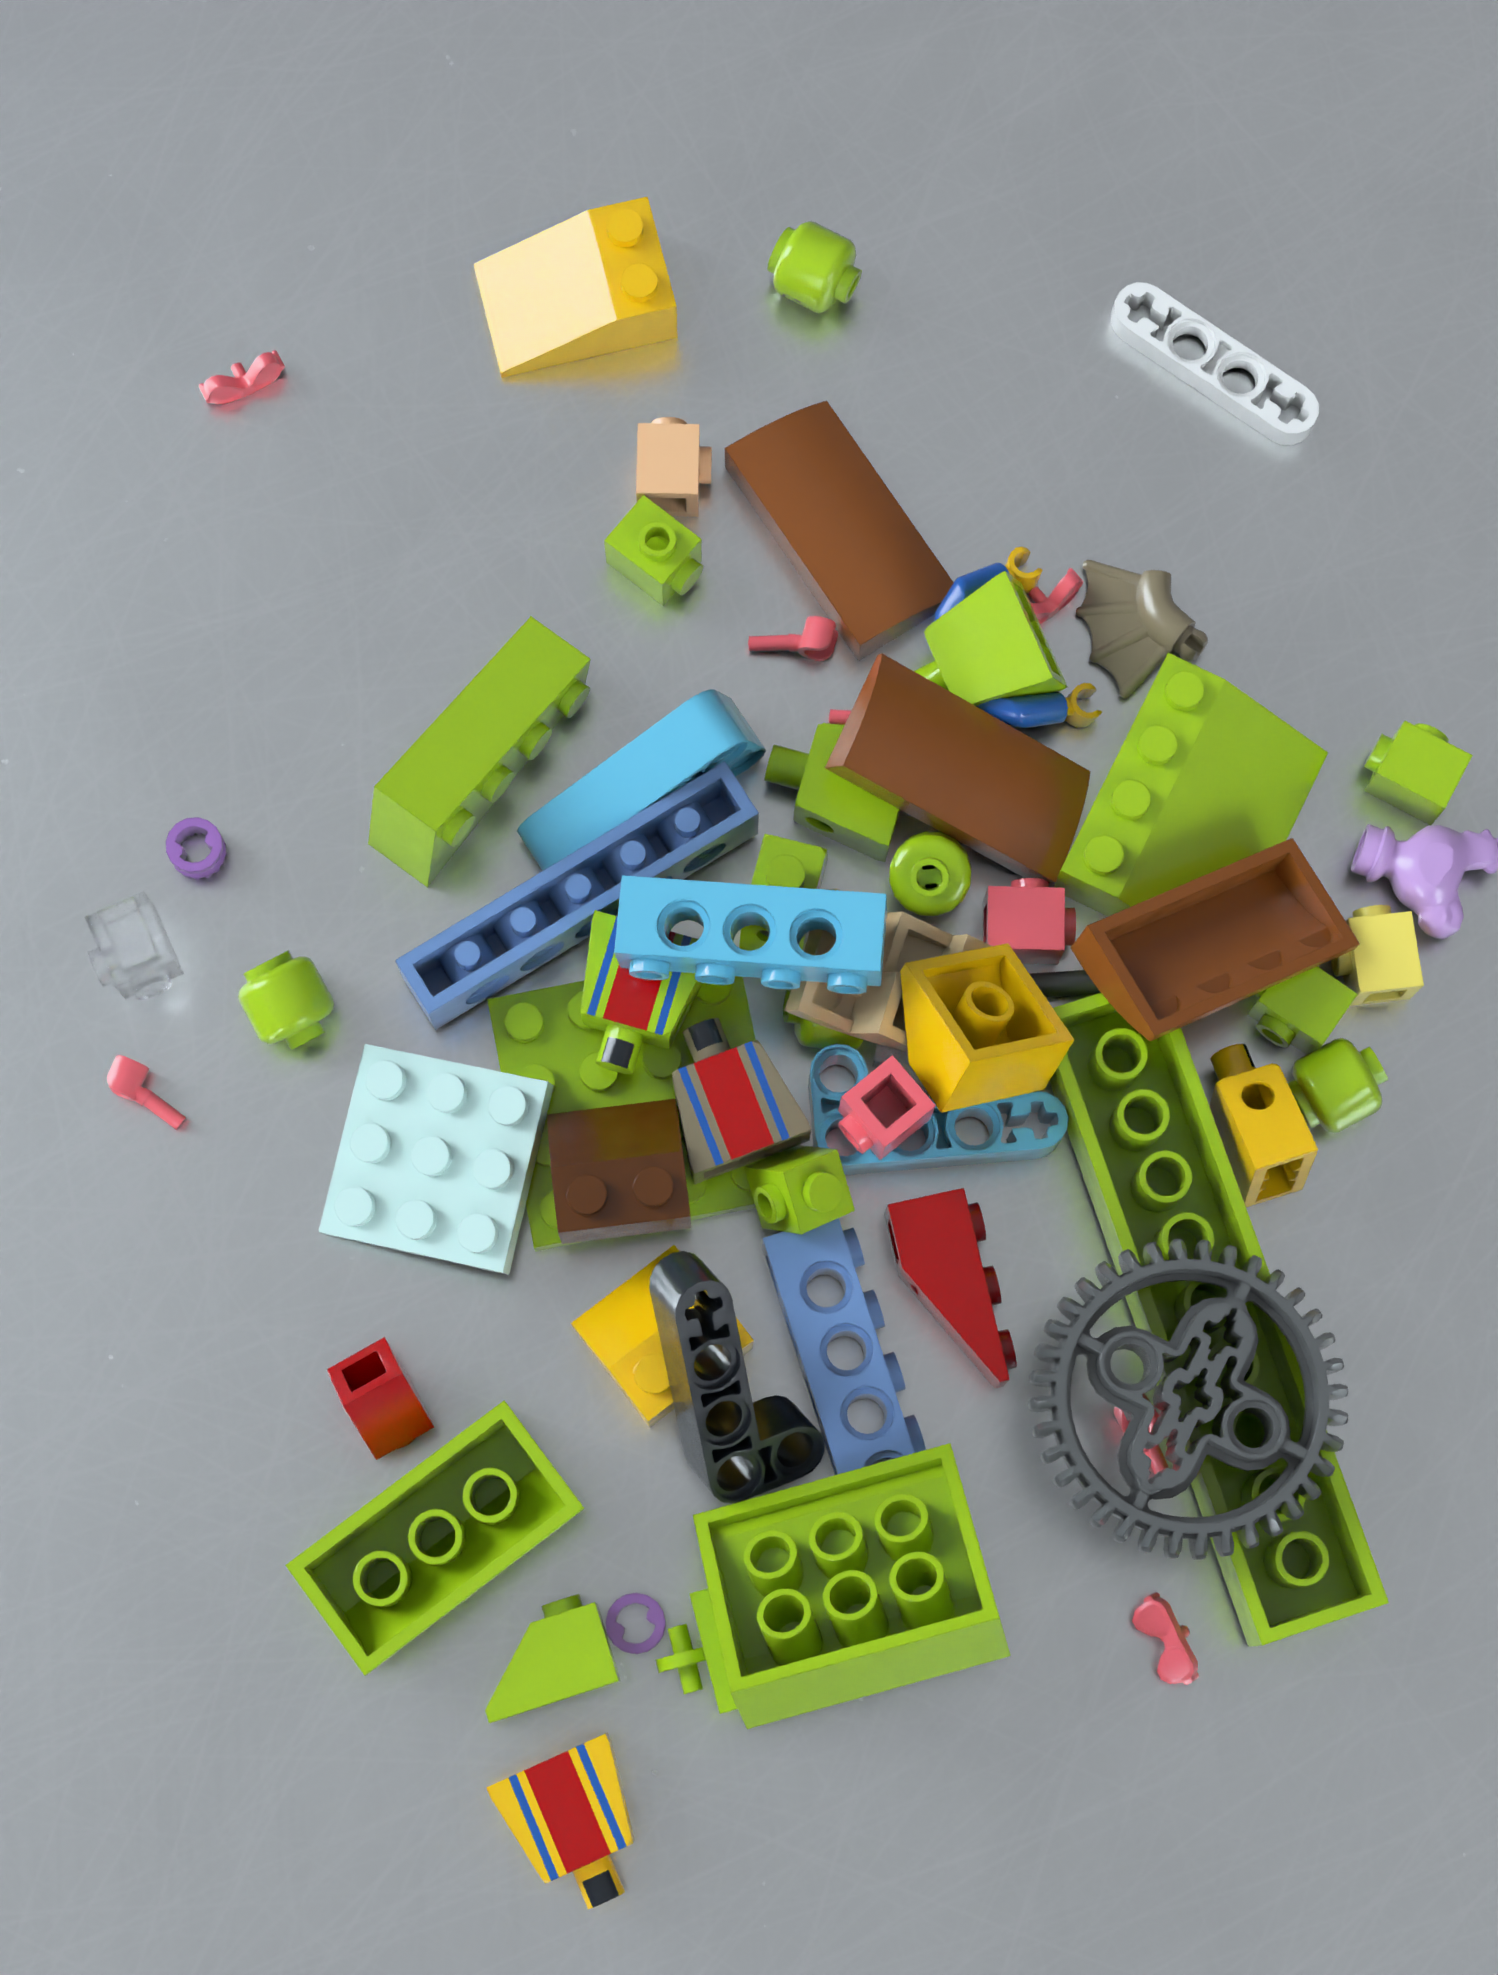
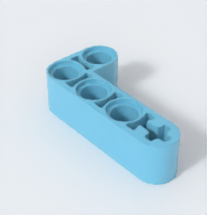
[517,689,766,871]
[808,1044,1068,1175]

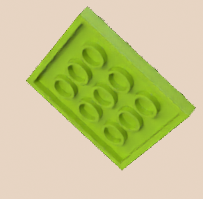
[487,976,777,1252]

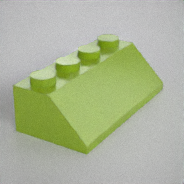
[285,1400,585,1676]

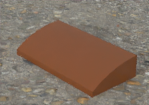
[725,400,954,661]
[825,653,1091,883]
[1070,838,1360,1041]

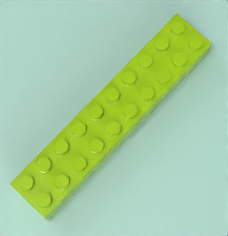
[1050,993,1389,1647]

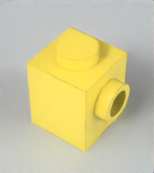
[1331,905,1424,1006]

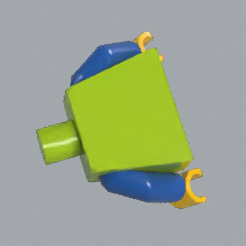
[914,546,1102,728]

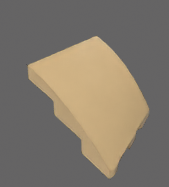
[784,888,992,1052]

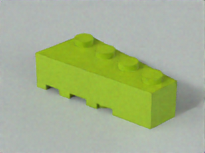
[368,616,591,888]

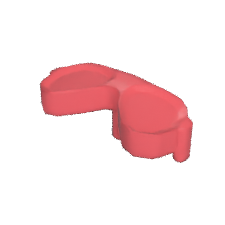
[199,350,285,404]
[1028,568,1084,624]
[1132,1592,1199,1685]

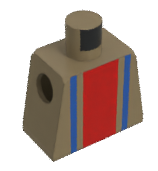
[672,1018,811,1184]

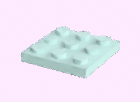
[319,1044,554,1275]

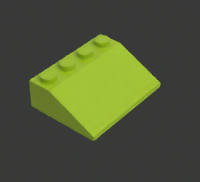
[1053,653,1328,916]
[693,1443,1011,1729]

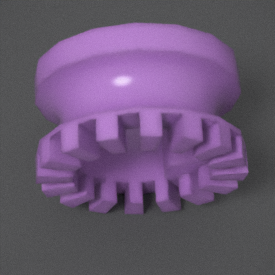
[166,817,227,880]
[605,1593,666,1654]

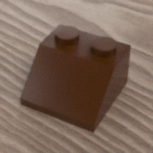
[547,1099,691,1244]

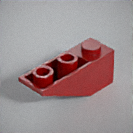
[884,1188,1017,1388]

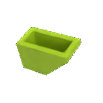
[485,1594,621,1723]

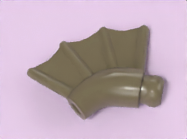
[1076,560,1208,698]

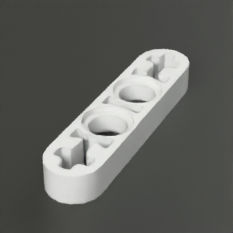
[1111,282,1319,446]

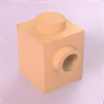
[636,417,712,517]

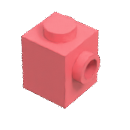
[982,878,1076,965]
[838,1055,936,1160]

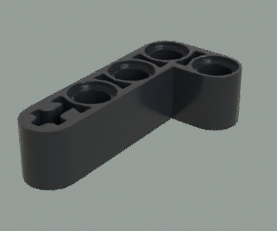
[650,1251,825,1504]

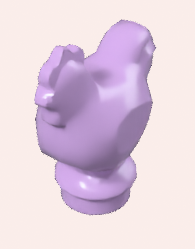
[1351,824,1498,939]

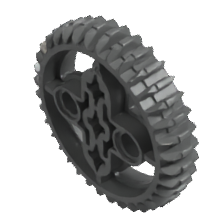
[1028,1239,1348,1560]

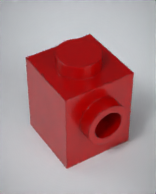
[327,1337,434,1460]

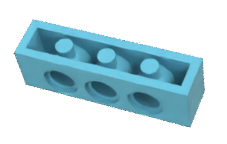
[614,875,887,994]

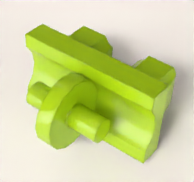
[655,1589,738,1714]

